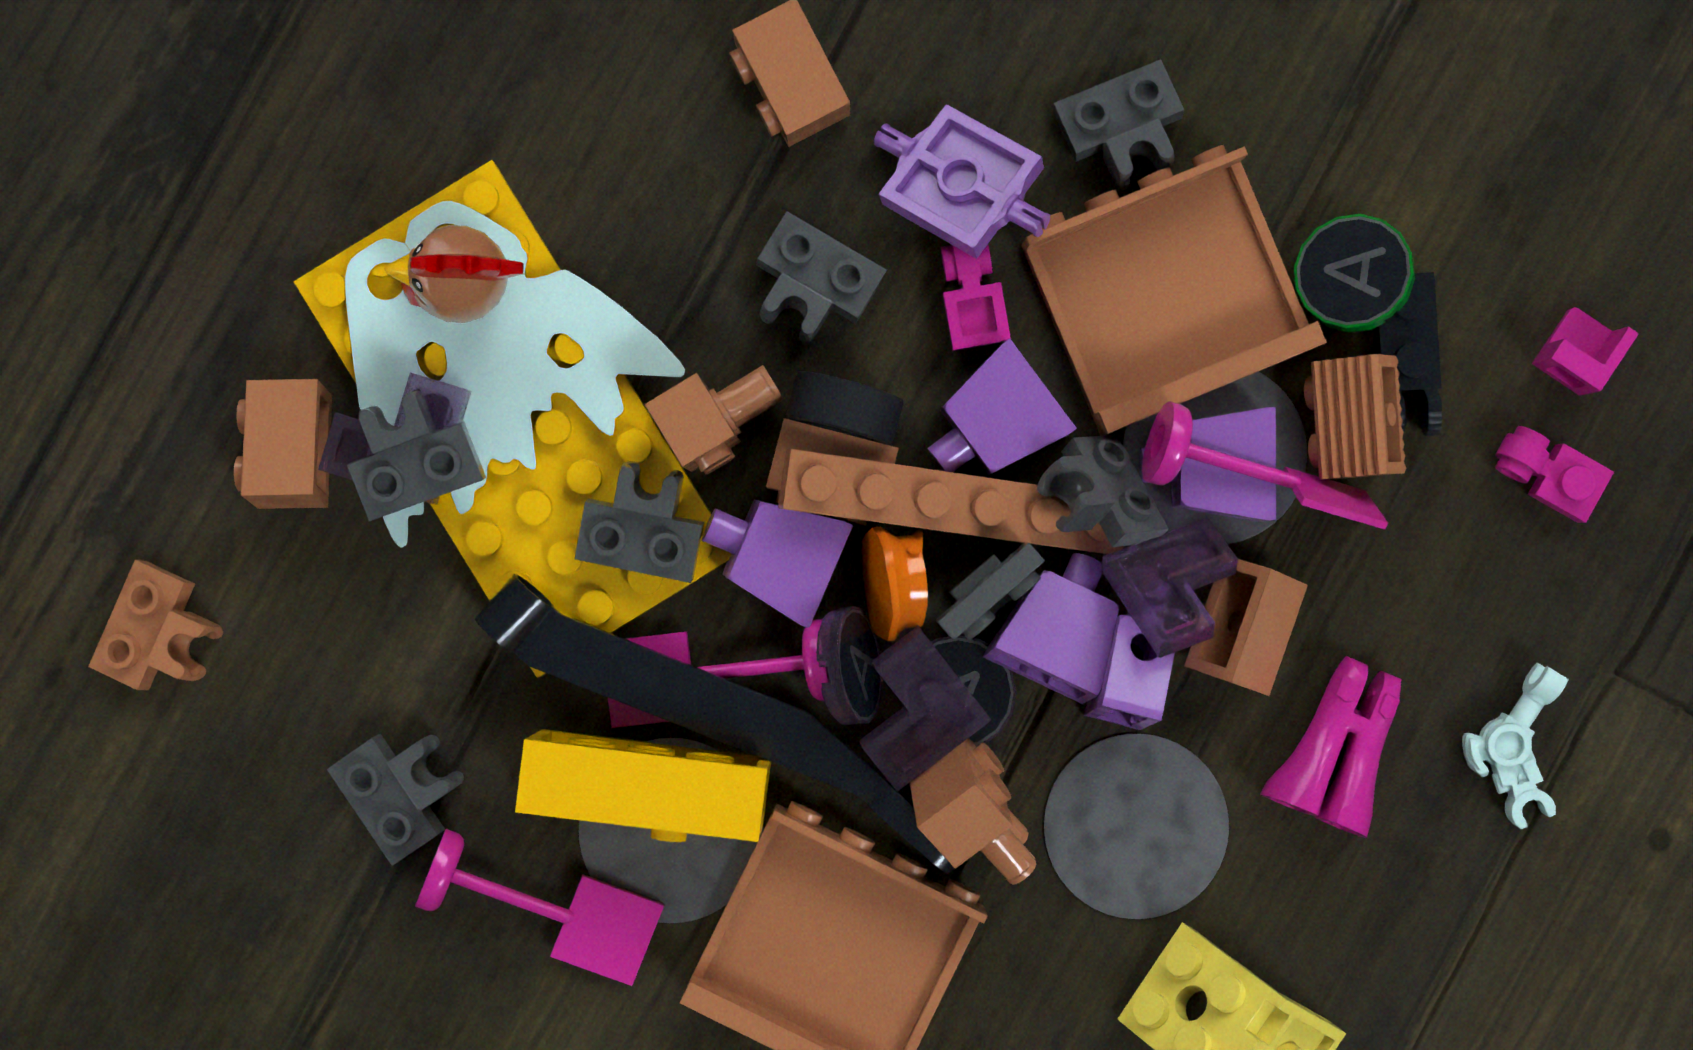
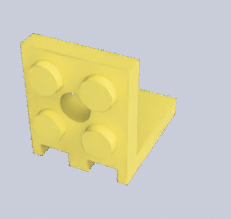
[1117,922,1346,1050]

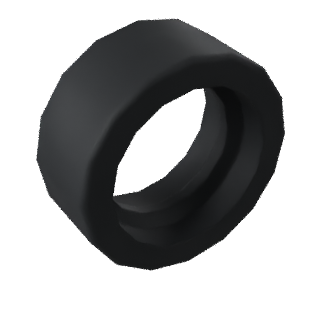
[786,371,904,446]

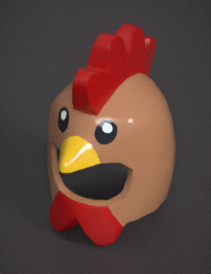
[385,225,524,323]

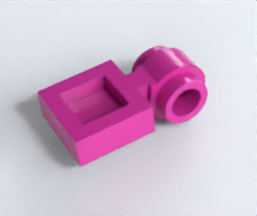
[940,244,1011,351]
[1495,426,1614,523]

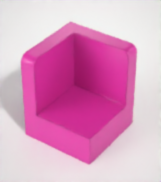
[1532,307,1639,396]

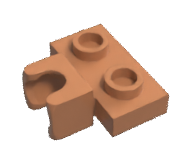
[88,560,223,690]

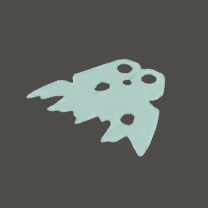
[345,201,685,548]

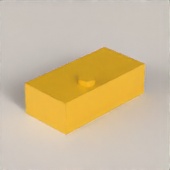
[515,729,771,842]

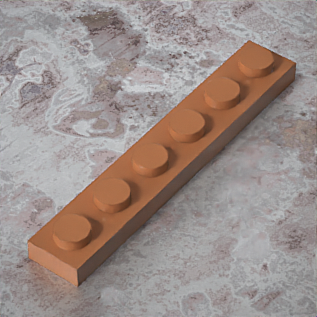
[778,449,1124,556]

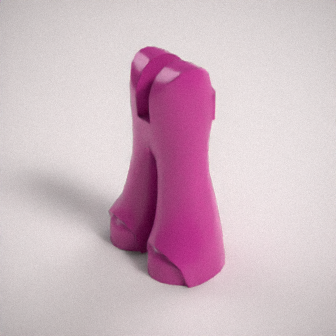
[1260,656,1401,838]

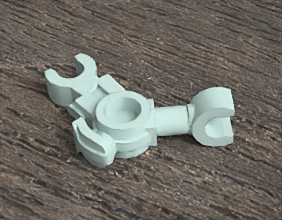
[1462,663,1569,829]

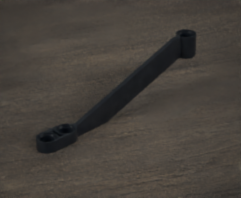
[475,573,953,874]

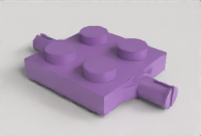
[874,104,1050,259]

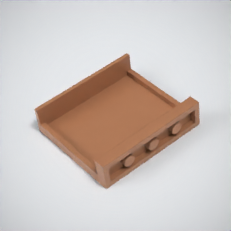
[1021,145,1327,436]
[680,801,988,1050]

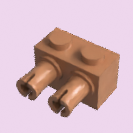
[645,365,783,475]
[908,731,1036,885]

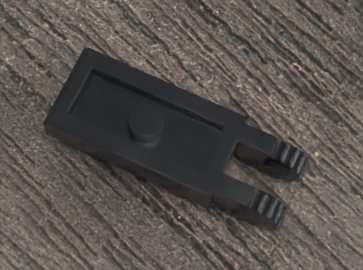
[1373,272,1442,436]

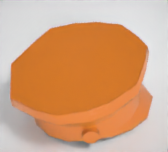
[862,526,928,641]

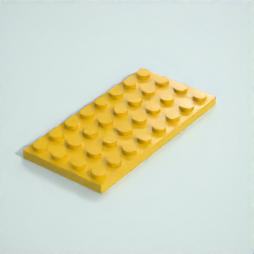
[293,160,731,678]

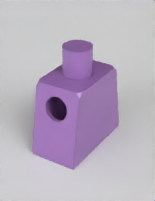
[927,338,1077,475]
[1139,407,1276,522]
[701,499,853,628]
[983,553,1119,704]
[1084,588,1178,730]

